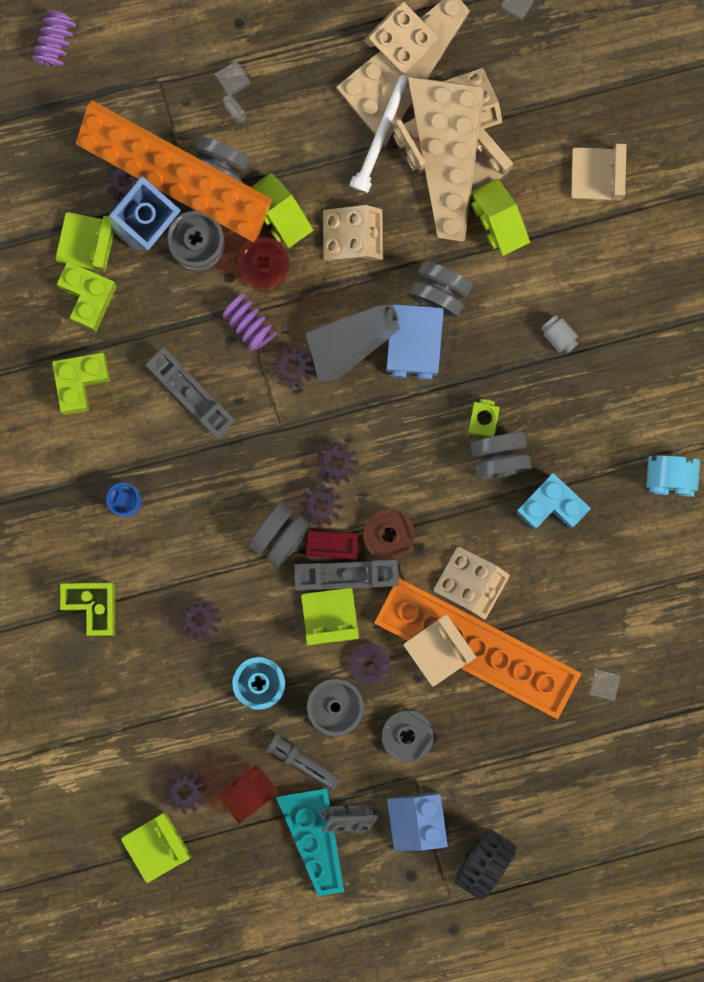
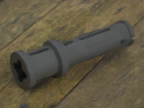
[265,733,341,791]

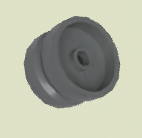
[195,137,251,182]
[167,211,226,272]
[408,261,473,318]
[470,432,532,479]
[249,502,311,568]
[307,679,364,736]

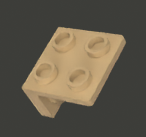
[363,2,438,74]
[443,68,503,129]
[393,117,426,174]
[470,125,513,201]
[571,144,627,201]
[323,205,383,261]
[434,547,510,620]
[404,614,476,686]

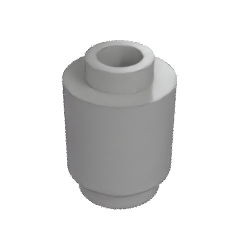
[541,315,579,354]

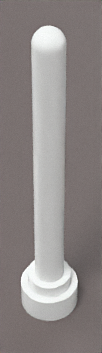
[349,75,408,193]

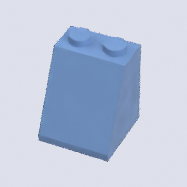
[108,176,181,250]
[387,304,444,380]
[387,792,448,851]

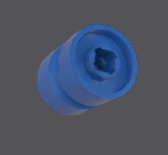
[106,482,143,518]

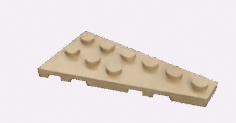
[336,0,470,147]
[408,77,485,241]

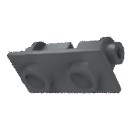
[321,805,378,834]

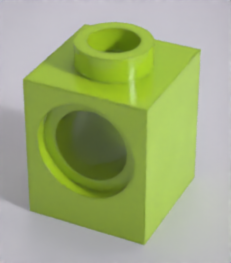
[467,399,500,438]

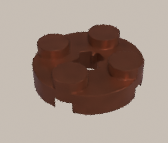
[363,509,415,560]

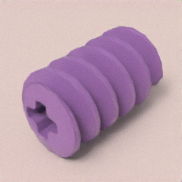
[31,10,76,67]
[223,293,277,351]

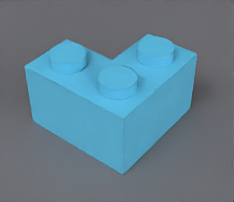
[516,473,591,530]

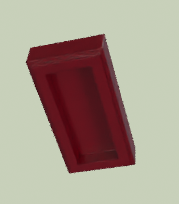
[305,530,358,560]

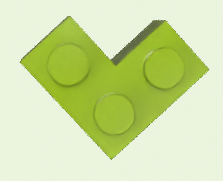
[251,172,314,248]
[471,179,530,256]
[57,261,117,332]
[52,353,110,415]
[60,583,115,636]

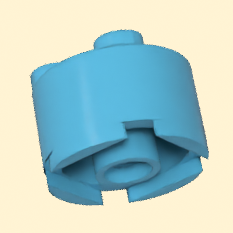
[646,456,700,497]
[232,657,285,710]

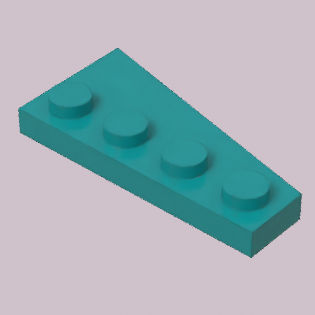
[276,788,344,896]

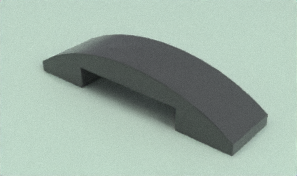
[145,347,236,438]
[294,560,399,590]

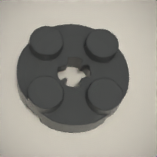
[382,711,433,762]

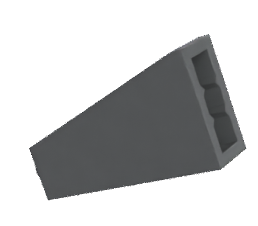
[306,305,400,382]

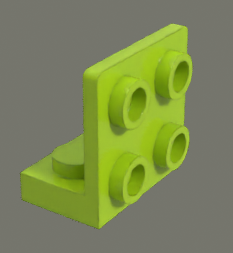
[56,212,114,272]
[301,588,359,645]
[121,812,192,883]

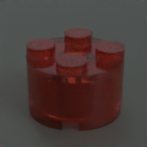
[238,237,290,293]
[218,765,279,824]

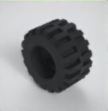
[455,828,517,901]

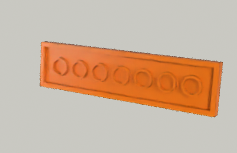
[76,100,273,242]
[374,578,582,719]

